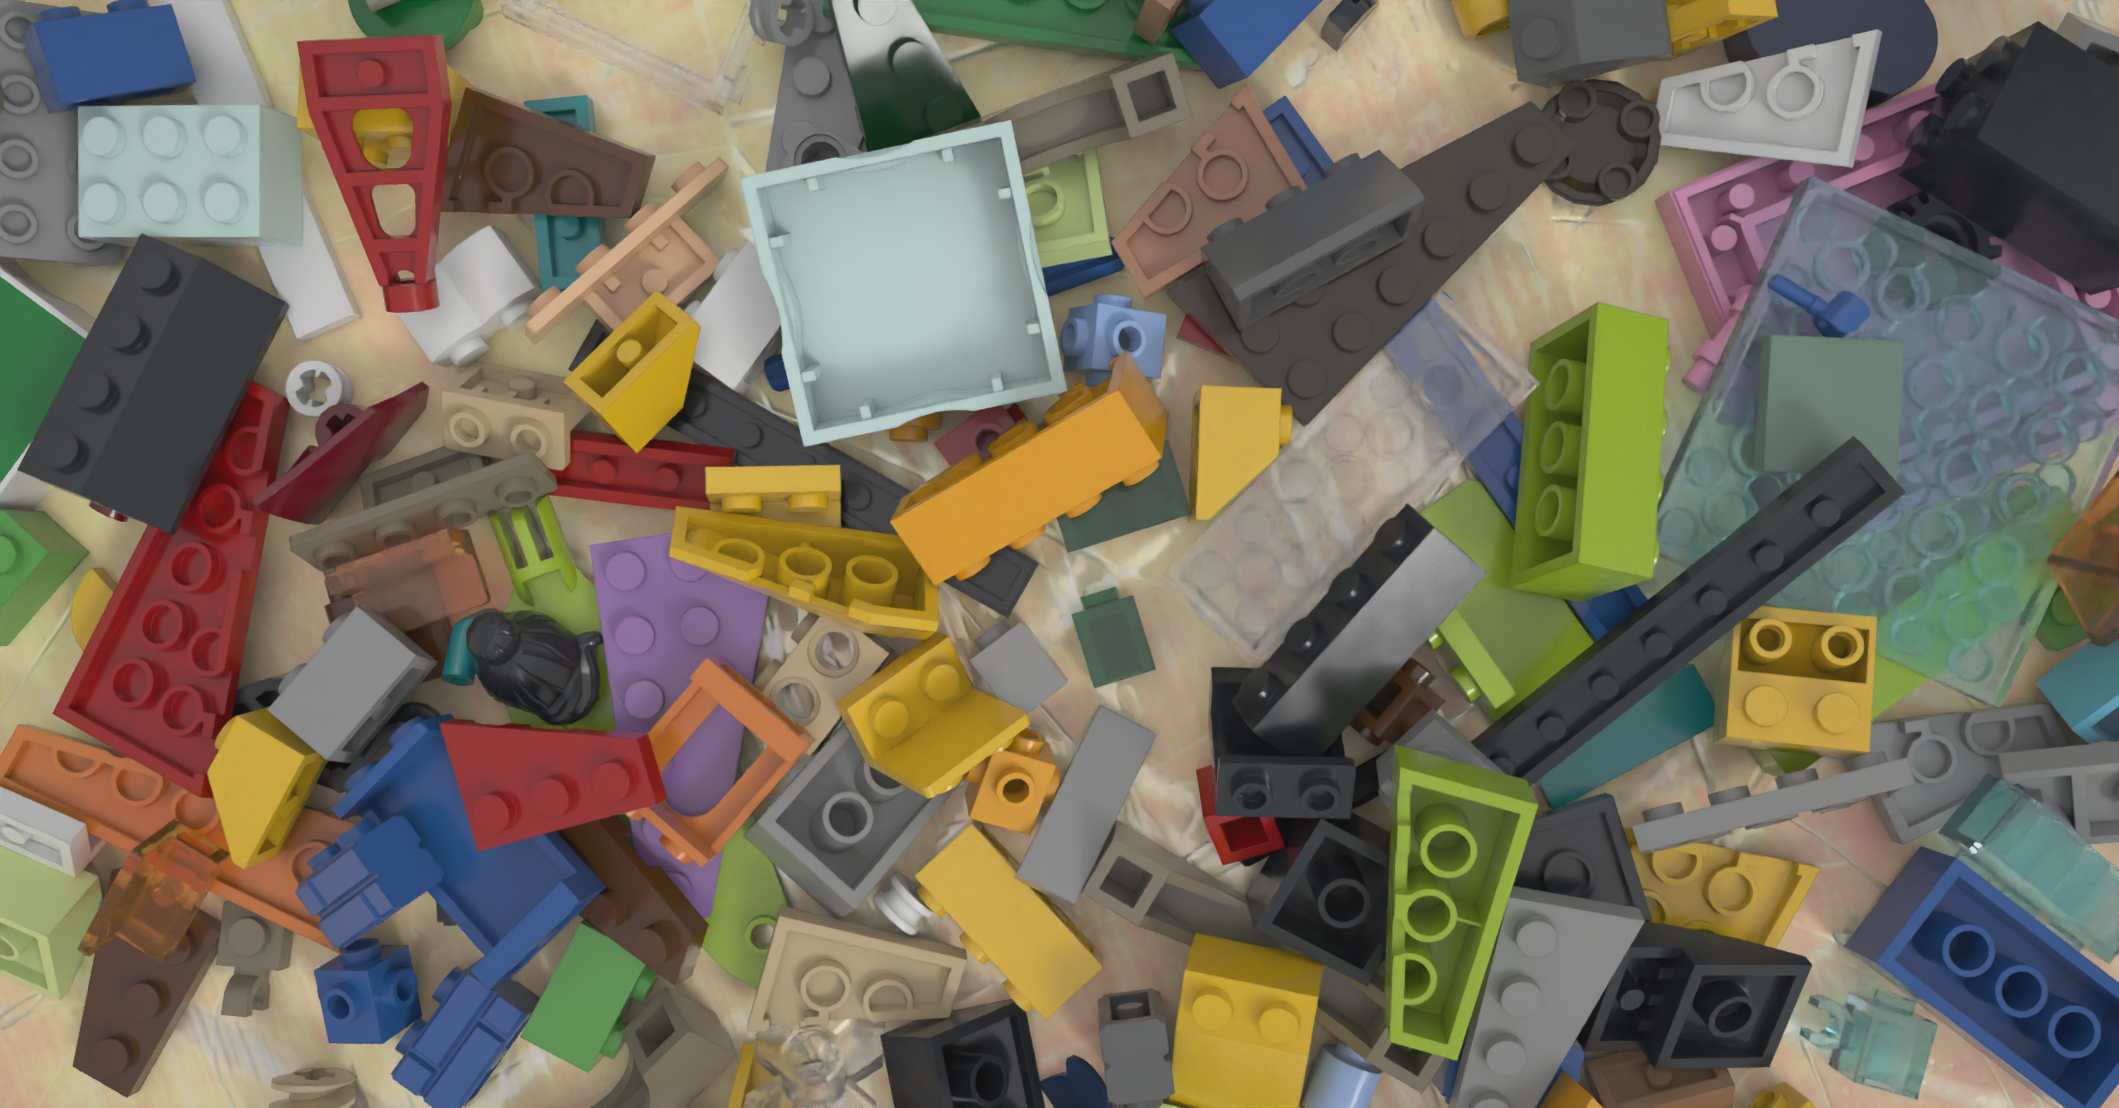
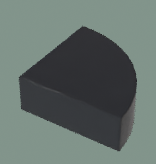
[1320,0,1380,52]

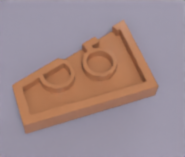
[1111,84,1308,300]

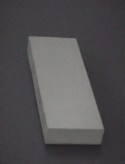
[1014,705,1157,908]

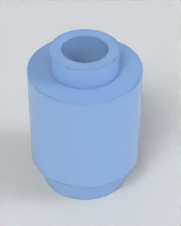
[1300,1039,1383,1108]

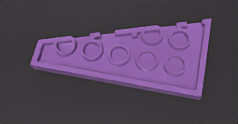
[589,533,769,918]

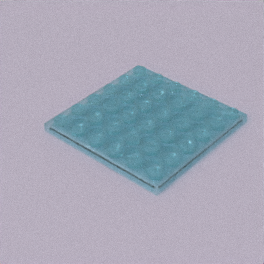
[1656,176,2119,708]

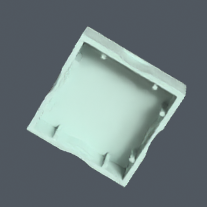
[740,120,1067,447]

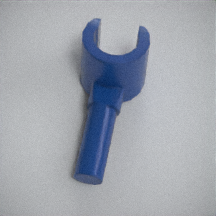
[1767,273,1870,338]

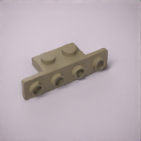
[289,446,558,572]

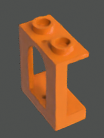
[624,655,816,867]

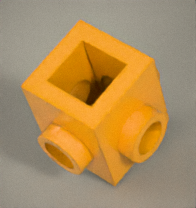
[963,728,1061,835]

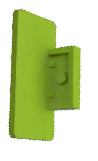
[1420,480,1594,723]

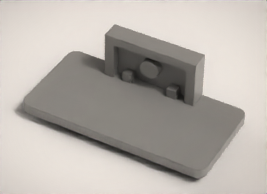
[0,0,126,267]

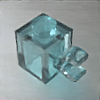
[1799,989,1938,1100]

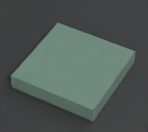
[1754,335,1905,477]

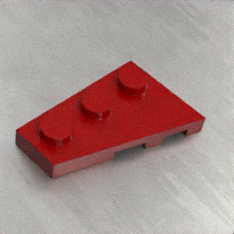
[439,719,668,851]

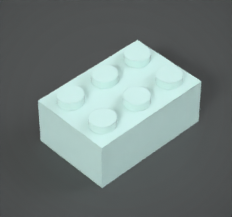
[78,104,302,247]

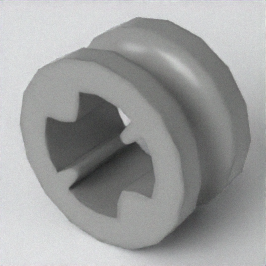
[749,0,815,47]

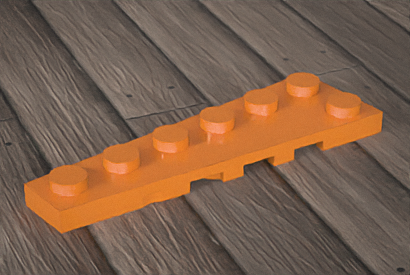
[0,724,359,953]

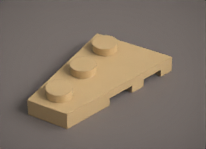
[746,905,967,1032]

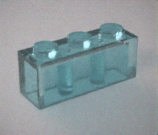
[1937,773,2119,964]

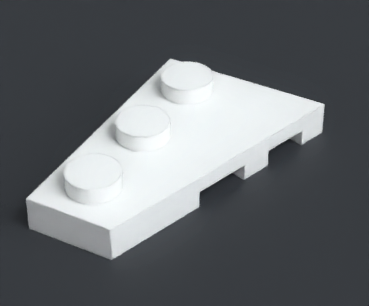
[1656,29,1882,168]

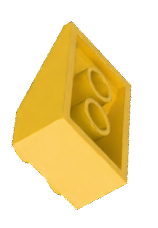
[1168,933,1323,1108]

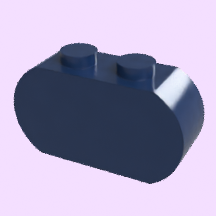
[1723,0,1938,110]

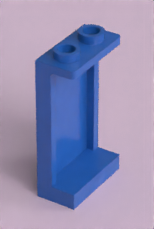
[332,713,606,990]

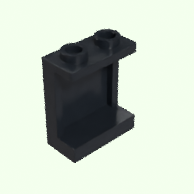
[1208,667,1356,819]

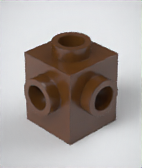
[1349,657,1446,747]

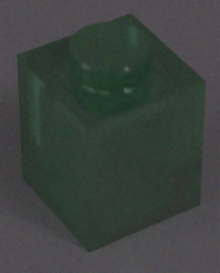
[1071,586,1156,688]

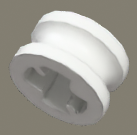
[285,360,354,418]
[873,872,935,936]

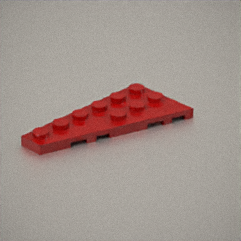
[52,380,290,798]

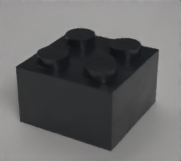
[1245,812,1390,986]

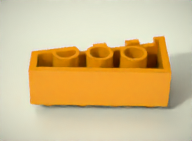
[890,350,1169,586]

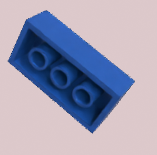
[1843,846,2119,1108]

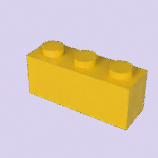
[915,819,1103,1020]

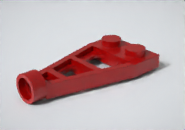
[297,34,452,313]

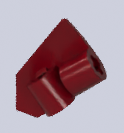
[251,381,430,525]

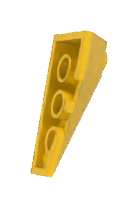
[669,506,939,640]

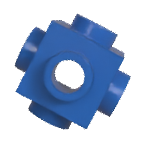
[314,938,422,1044]

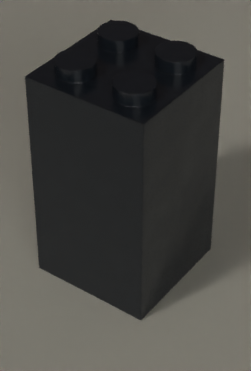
[1898,21,2119,296]

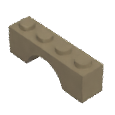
[921,51,1193,175]
[590,987,738,1108]

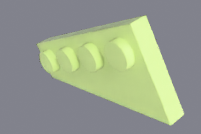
[1023,148,1112,268]

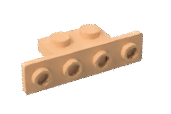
[525,157,729,345]

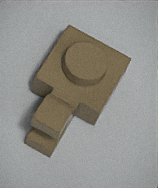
[216,900,294,1017]

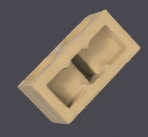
[753,612,895,756]

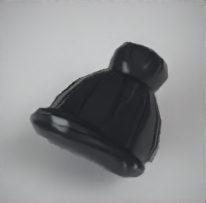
[466,610,603,726]

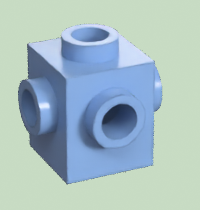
[1060,294,1167,388]

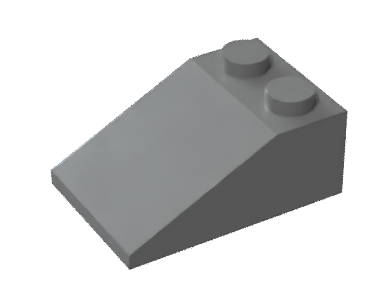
[743,722,963,919]

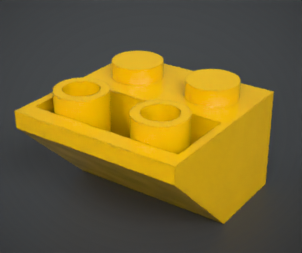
[1712,606,1877,759]

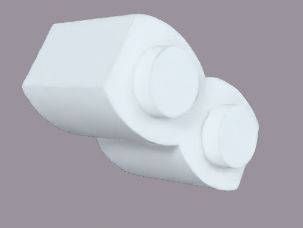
[396,225,544,368]

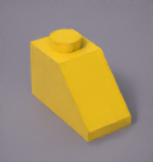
[563,289,701,453]
[207,707,328,869]

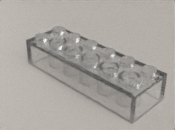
[1161,289,1540,669]

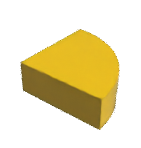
[71,568,117,652]

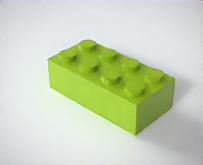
[1510,302,1672,602]

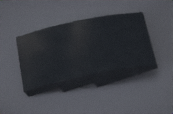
[1576,922,1812,1069]

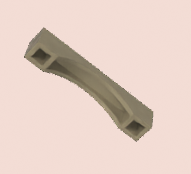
[1081,821,1445,1094]

